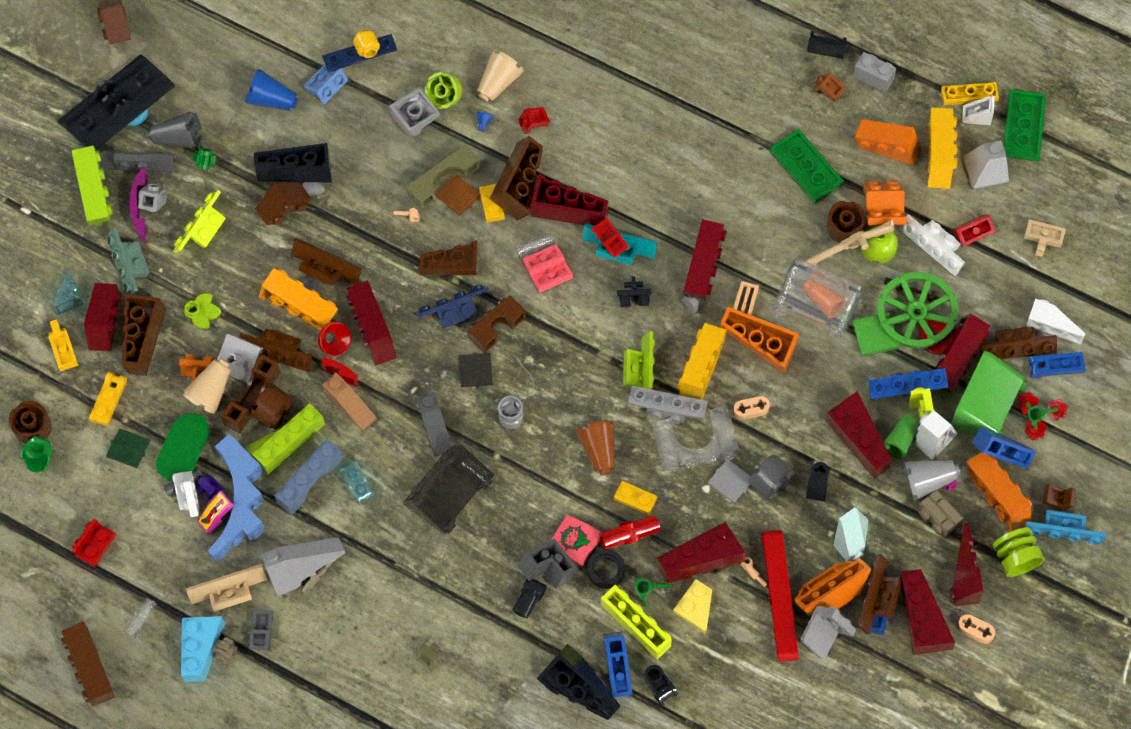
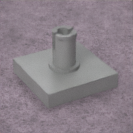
[217,333,263,383]

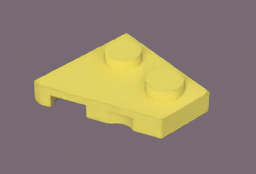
[673,579,712,633]

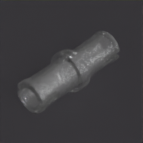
[515,233,554,257]
[125,598,157,638]

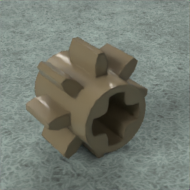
[212,637,237,663]

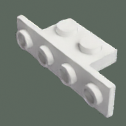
[899,214,965,276]

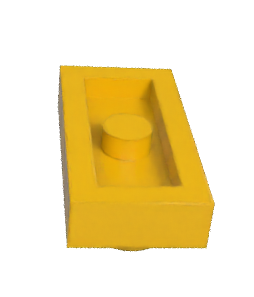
[479,184,505,223]
[614,481,657,515]

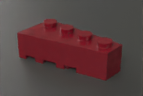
[531,174,608,226]
[900,569,955,655]

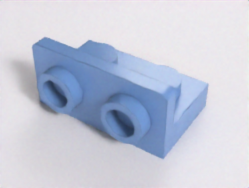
[303,64,348,104]

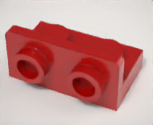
[72,518,116,567]

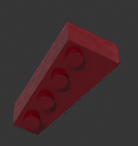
[683,219,727,300]
[345,280,397,366]
[934,314,991,392]
[826,391,892,479]
[656,522,746,584]

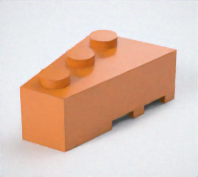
[855,119,921,166]

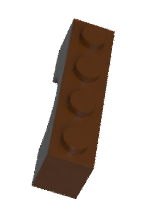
[221,354,281,434]

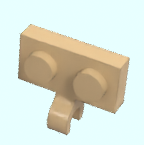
[1024,219,1066,257]

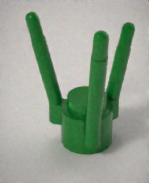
[635,577,671,607]

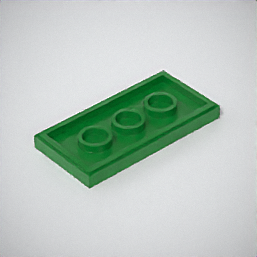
[1003,89,1046,162]
[769,129,844,204]

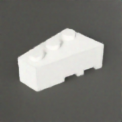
[915,410,958,460]

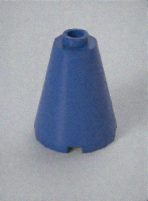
[245,69,298,111]

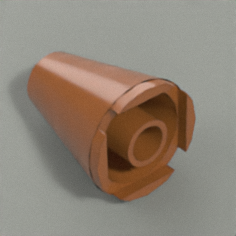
[576,420,615,476]

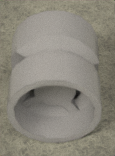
[498,396,524,429]

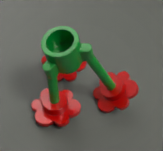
[1017,392,1068,440]

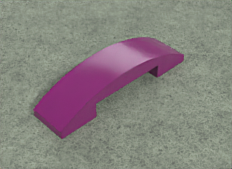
[129,168,148,243]

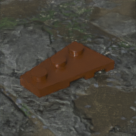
[419,240,478,275]

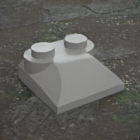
[389,88,440,136]

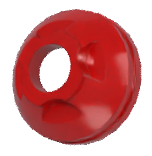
[318,322,351,357]

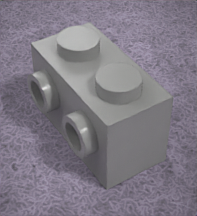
[853,52,896,93]

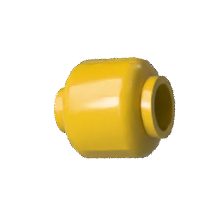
[353,30,380,58]

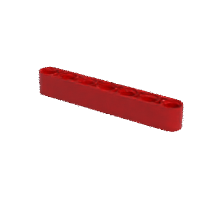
[762,529,799,662]

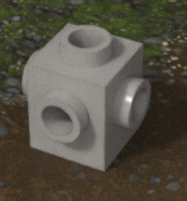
[138,183,167,212]

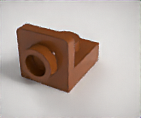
[813,73,846,102]

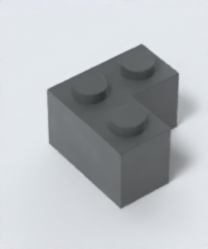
[518,539,578,589]

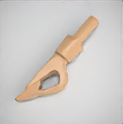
[740,557,768,587]

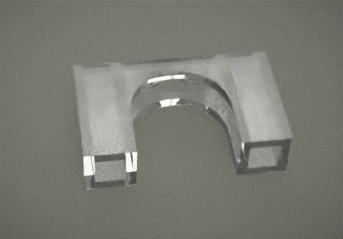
[652,406,739,472]

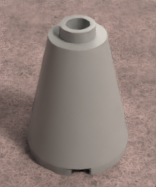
[904,460,961,500]

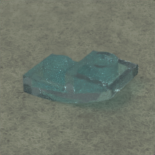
[340,460,375,504]

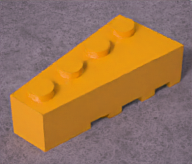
[259,268,338,330]

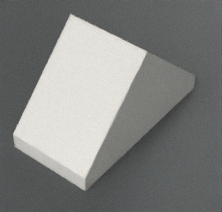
[962,95,995,126]

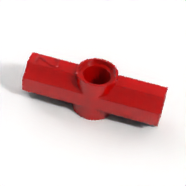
[599,515,660,549]

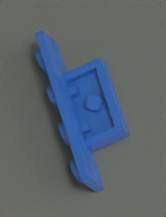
[868,368,948,400]

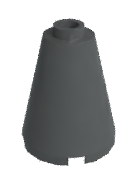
[149,112,202,148]

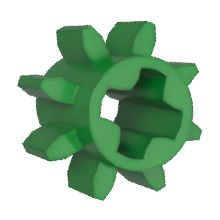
[192,148,216,169]

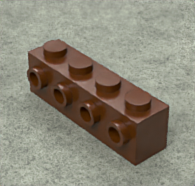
[61,621,115,707]

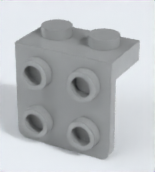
[801,606,856,659]

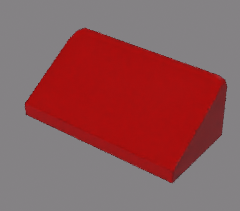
[952,214,996,247]

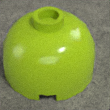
[425,72,463,109]
[860,225,898,264]

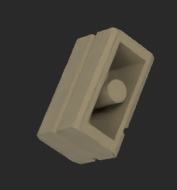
[918,490,964,538]

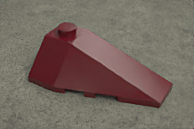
[950,523,984,606]

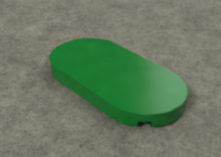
[156,413,210,481]

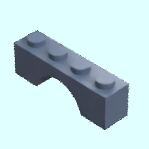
[275,439,343,515]

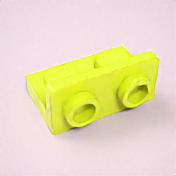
[909,387,934,419]

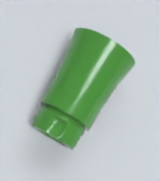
[883,414,920,459]

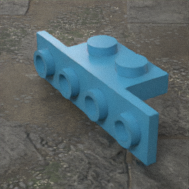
[1024,510,1106,545]

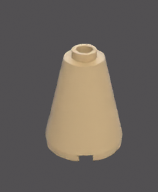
[477,50,524,102]
[182,358,231,414]

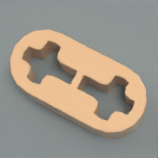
[733,396,770,420]
[958,614,995,644]

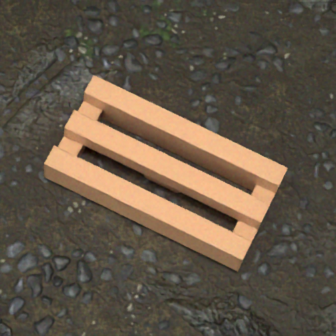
[733,281,759,315]

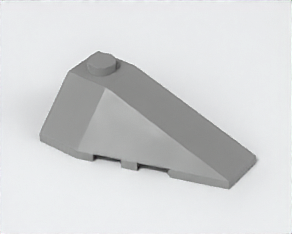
[261,537,345,596]

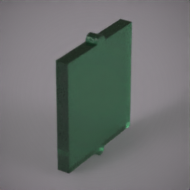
[106,428,150,469]

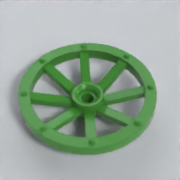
[877,272,958,349]

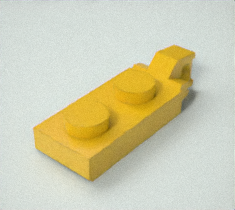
[48,319,79,372]

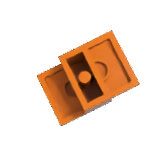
[863,180,906,225]

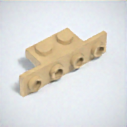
[186,564,267,612]

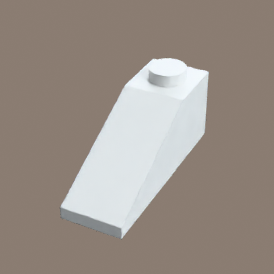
[1026,299,1085,344]

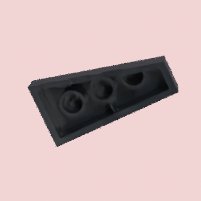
[254,143,332,183]

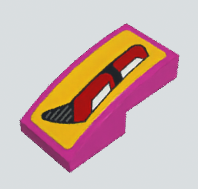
[197,490,234,535]

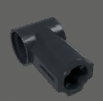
[512,579,547,619]

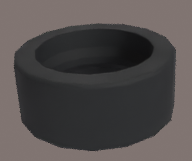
[587,549,625,589]

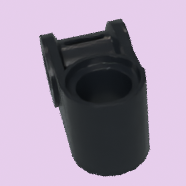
[805,462,829,502]
[645,665,678,706]

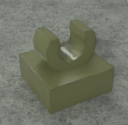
[416,642,440,670]

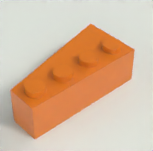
[720,307,799,374]
[966,452,1032,533]

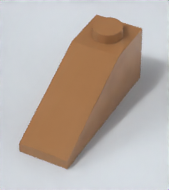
[322,373,377,431]

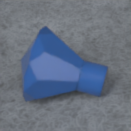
[476,111,493,132]

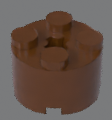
[826,201,866,243]
[250,384,294,430]
[9,401,52,444]

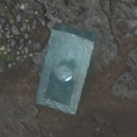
[52,274,83,315]

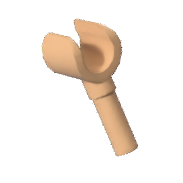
[394,208,420,222]

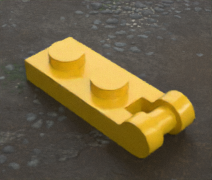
[89,371,127,426]

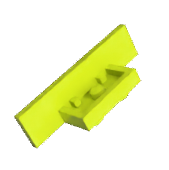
[172,190,226,254]

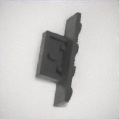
[99,151,174,173]

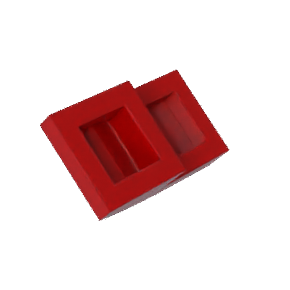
[592,218,629,258]
[322,357,359,386]

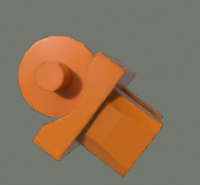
[179,354,214,382]

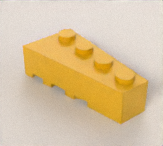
[927,107,957,189]
[677,323,727,400]

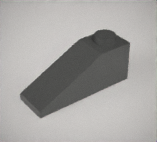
[416,392,453,457]

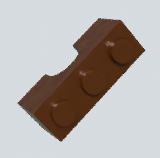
[468,295,526,353]

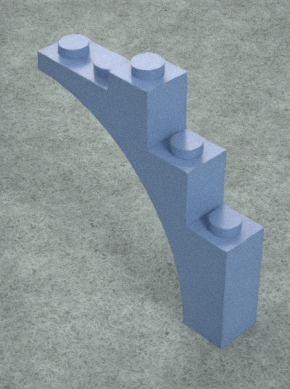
[207,434,265,562]

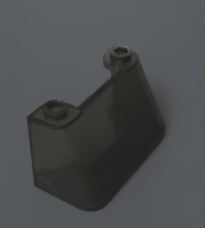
[403,444,495,534]

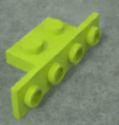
[623,331,655,409]

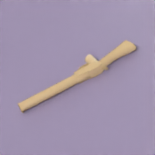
[798,220,894,271]

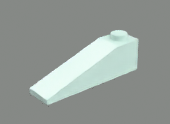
[833,508,868,561]

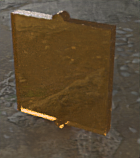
[436,175,481,216]

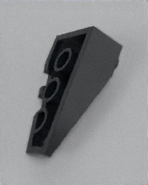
[536,644,621,720]

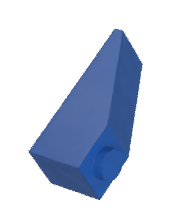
[972,426,1036,468]
[603,631,633,697]

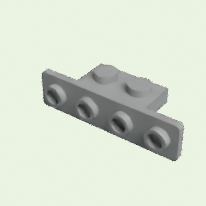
[628,386,708,424]

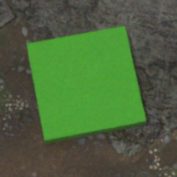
[852,312,899,357]

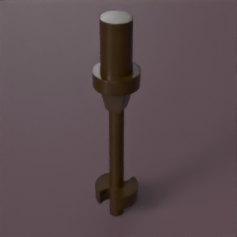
[884,277,940,302]

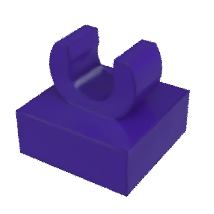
[197,476,225,500]

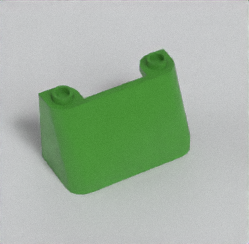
[951,351,1027,437]

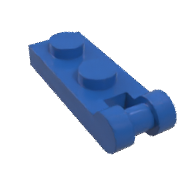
[1028,352,1086,378]

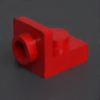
[518,107,550,134]

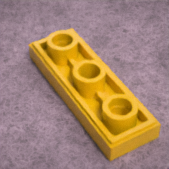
[941,82,999,105]

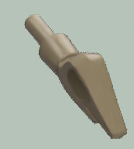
[301,562,334,593]

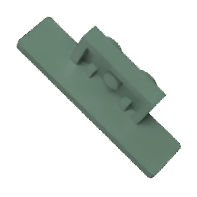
[106,228,150,295]

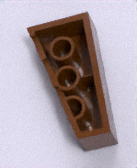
[490,136,543,220]
[122,294,166,376]

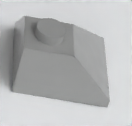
[963,140,1009,190]

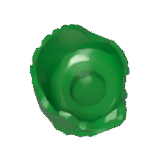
[21,436,53,473]

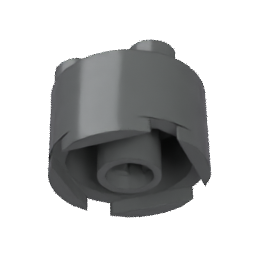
[749,454,795,501]

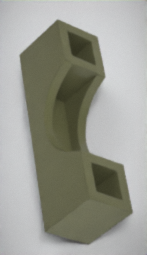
[406,145,480,210]

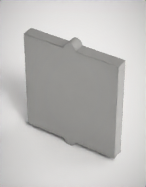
[708,459,751,504]

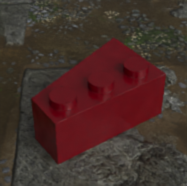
[84,283,122,351]

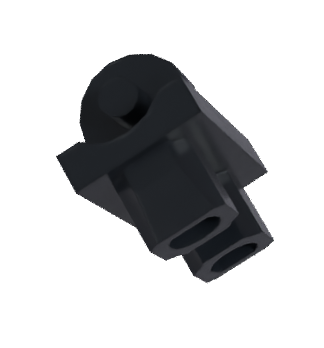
[617,276,652,307]

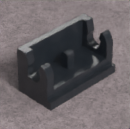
[807,31,847,59]

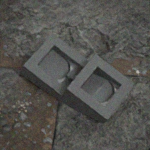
[249,610,273,650]

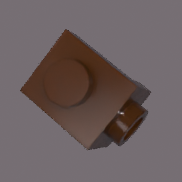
[1043,484,1076,511]

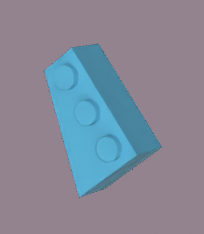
[181,616,225,683]

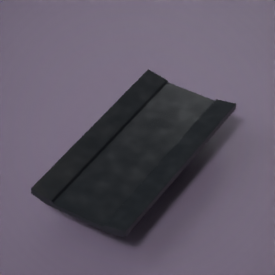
[57,54,175,150]

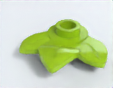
[184,294,222,329]

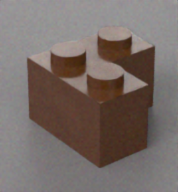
[97,0,131,45]
[255,182,311,225]

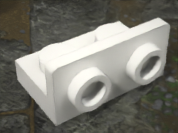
[173,471,199,517]

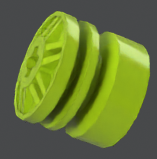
[993,527,1045,577]

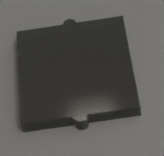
[459,352,493,388]

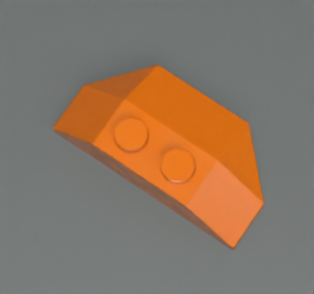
[794,558,871,614]

